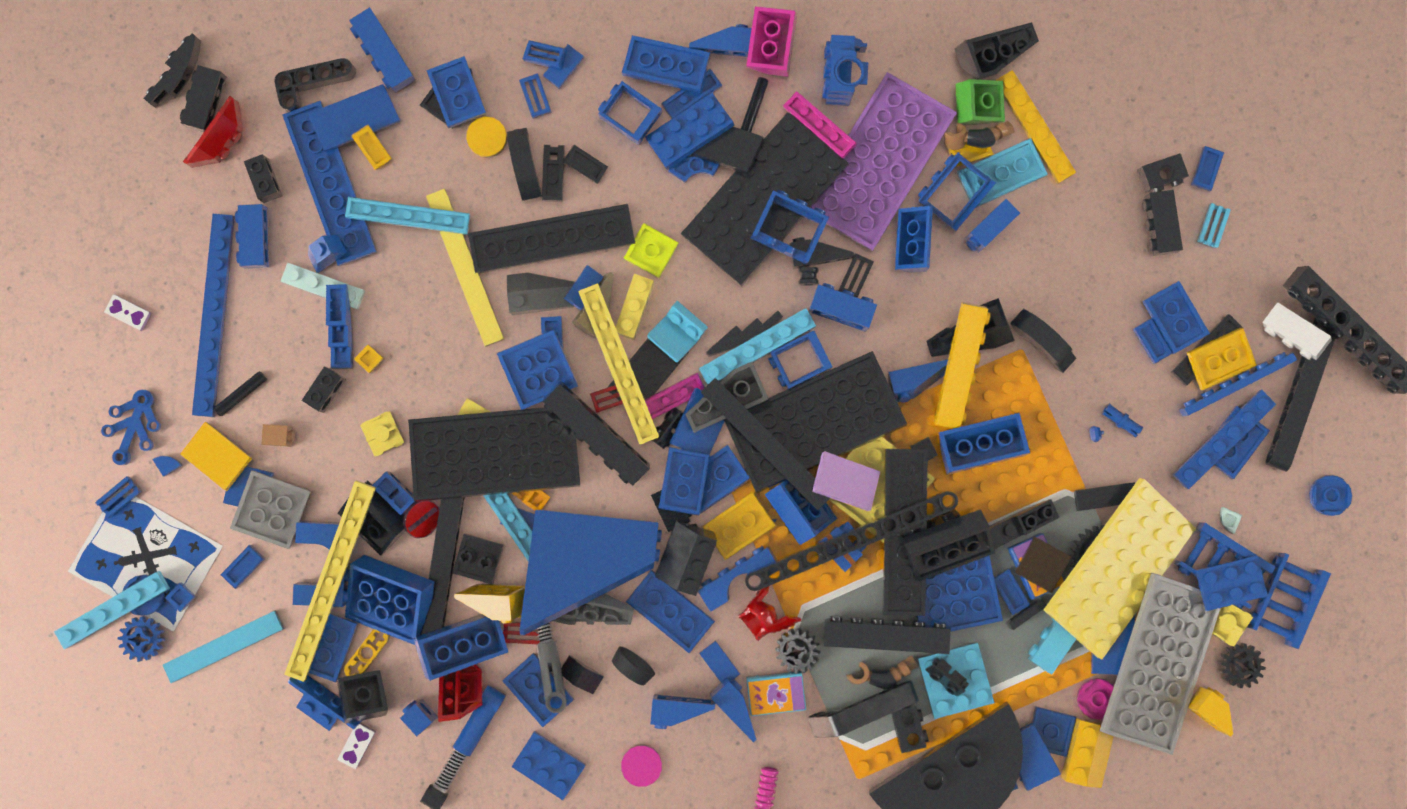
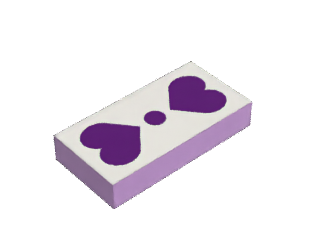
[104,294,151,331]
[337,723,376,769]

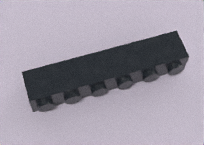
[543,381,650,486]
[824,616,951,654]

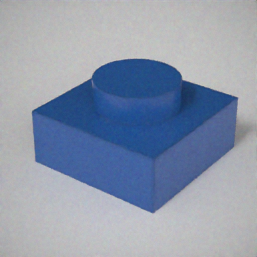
[165,582,196,612]

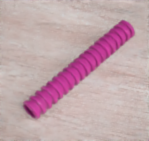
[754,767,779,809]

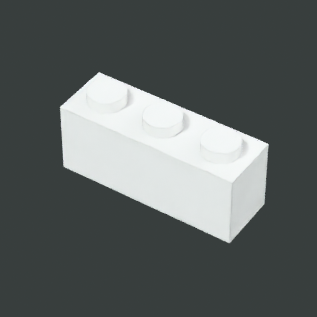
[1263,302,1331,360]

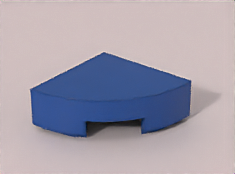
[152,456,182,477]

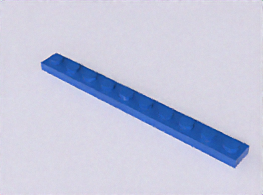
[192,214,235,417]

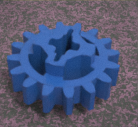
[117,616,165,662]

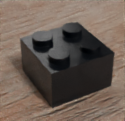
[337,670,388,724]

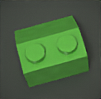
[956,79,1005,125]

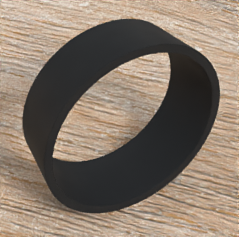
[612,646,655,686]

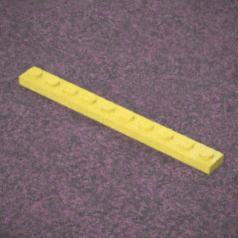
[284,480,376,682]

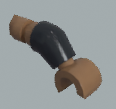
[944,121,1015,150]
[846,655,918,690]

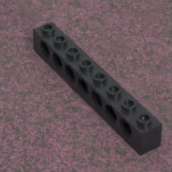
[1283,266,1407,394]

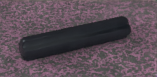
[741,77,768,132]
[214,371,267,416]

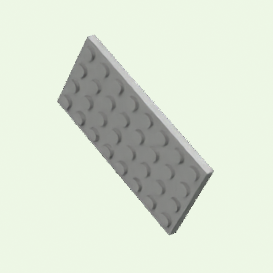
[1100,573,1220,755]

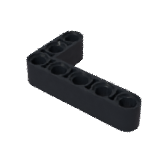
[808,680,919,738]

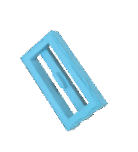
[1197,203,1231,248]

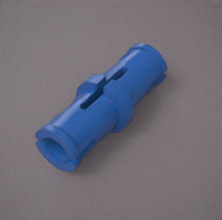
[1102,403,1143,438]

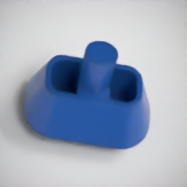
[1089,426,1104,442]

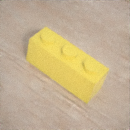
[615,274,654,340]

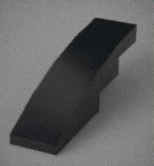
[706,311,783,357]

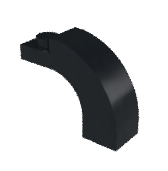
[507,128,542,201]
[1010,308,1076,373]

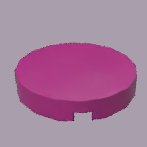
[1077,678,1114,720]
[621,745,662,787]

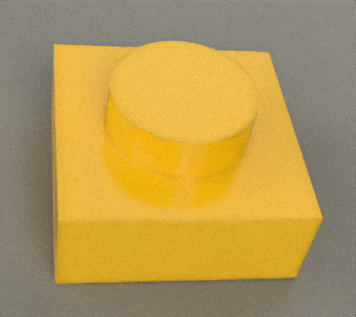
[354,345,384,373]

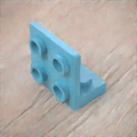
[647,301,708,362]

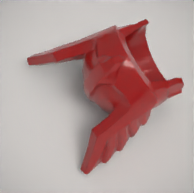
[738,586,801,641]

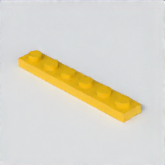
[995,70,1076,184]

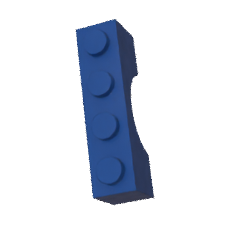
[698,546,779,612]

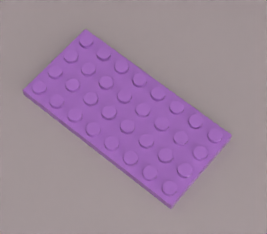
[812,72,957,252]

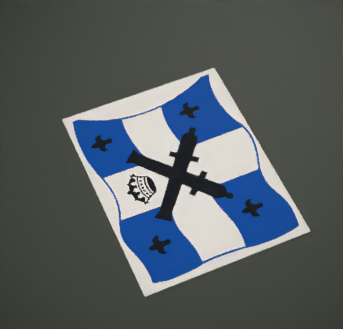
[68,488,223,632]

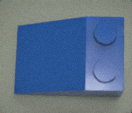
[650,694,715,729]

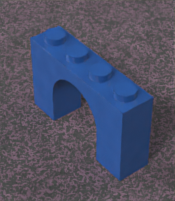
[292,521,352,607]

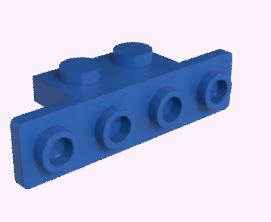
[288,675,362,731]

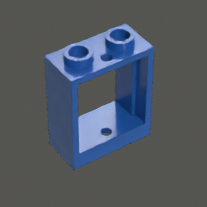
[598,81,662,145]
[964,199,1020,253]
[768,331,832,389]

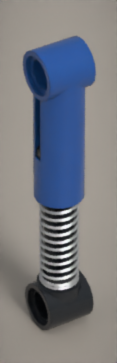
[420,685,506,809]

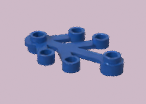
[101,389,161,465]

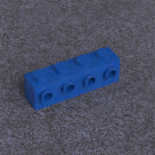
[349,7,416,93]

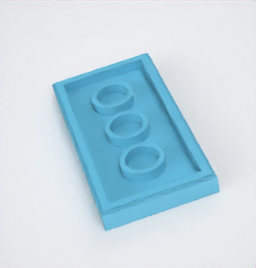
[956,138,1048,208]

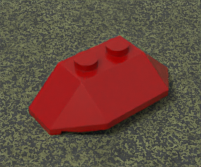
[183,96,243,168]
[438,664,483,722]

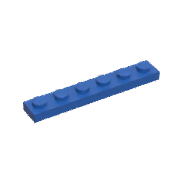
[1179,352,1297,416]
[1172,390,1276,489]

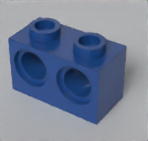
[372,471,417,515]

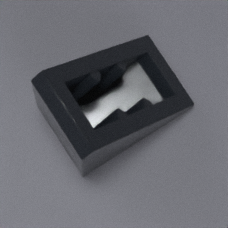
[561,655,604,694]

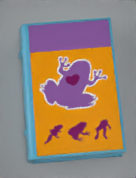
[746,671,806,716]

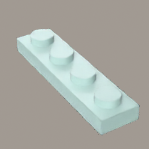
[280,263,365,309]

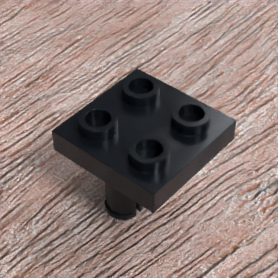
[452,533,504,585]

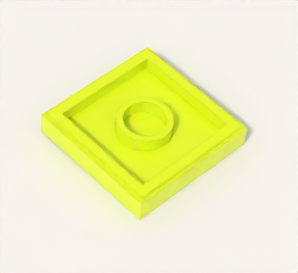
[624,223,679,278]

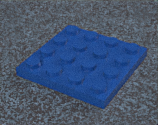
[917,556,1003,632]

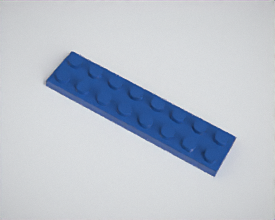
[282,101,377,266]

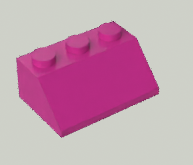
[746,6,797,77]

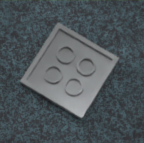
[230,470,311,549]

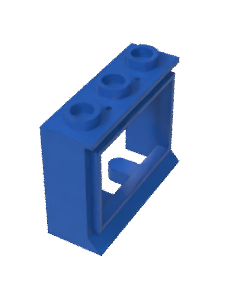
[918,152,996,232]
[751,190,829,264]

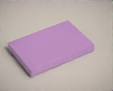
[812,451,880,511]

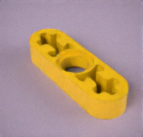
[344,629,390,676]

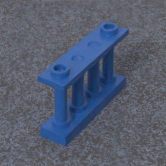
[1174,522,1276,610]
[1247,553,1331,649]

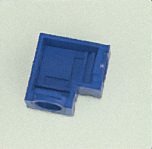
[822,35,868,106]

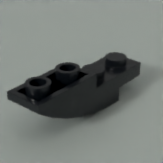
[143,33,201,108]
[990,499,1060,549]

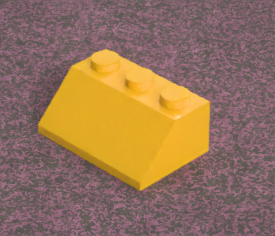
[1061,717,1114,788]

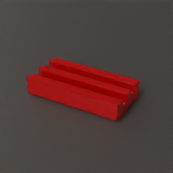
[590,385,623,413]
[503,622,540,644]

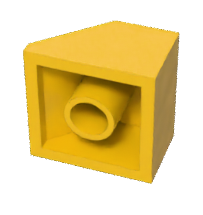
[1188,687,1233,737]

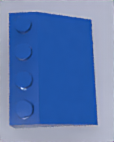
[345,555,435,645]

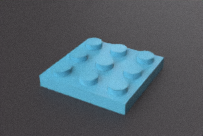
[917,642,994,719]

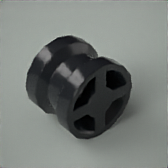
[798,267,819,286]

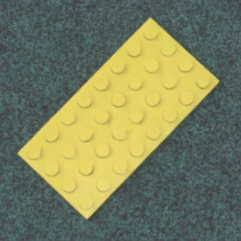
[1044,478,1196,660]

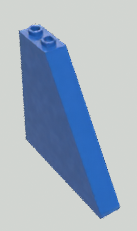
[520,510,662,635]

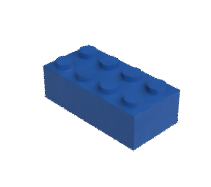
[413,614,508,681]

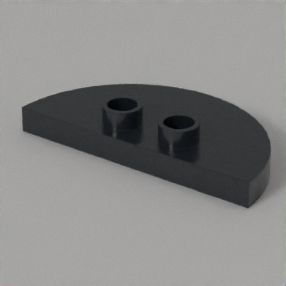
[869,702,1023,809]

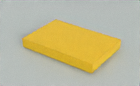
[1187,328,1257,390]
[180,422,252,491]
[702,492,776,560]

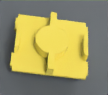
[360,411,404,456]
[1212,605,1253,646]

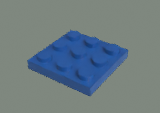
[497,329,578,410]

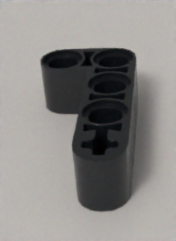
[274,58,356,112]

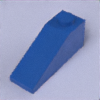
[689,24,752,57]
[888,359,948,402]
[710,677,756,743]

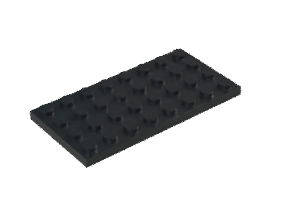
[681,112,849,286]
[724,351,907,493]
[408,407,580,502]

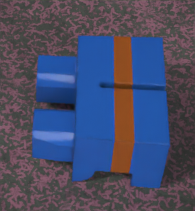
[817,522,866,572]

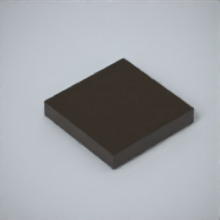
[1014,536,1071,593]

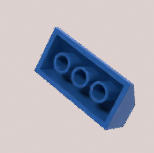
[939,413,1030,475]

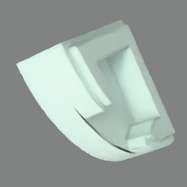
[1220,507,1242,534]

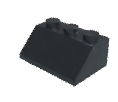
[338,480,407,556]
[655,520,717,596]

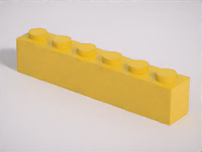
[934,302,990,429]

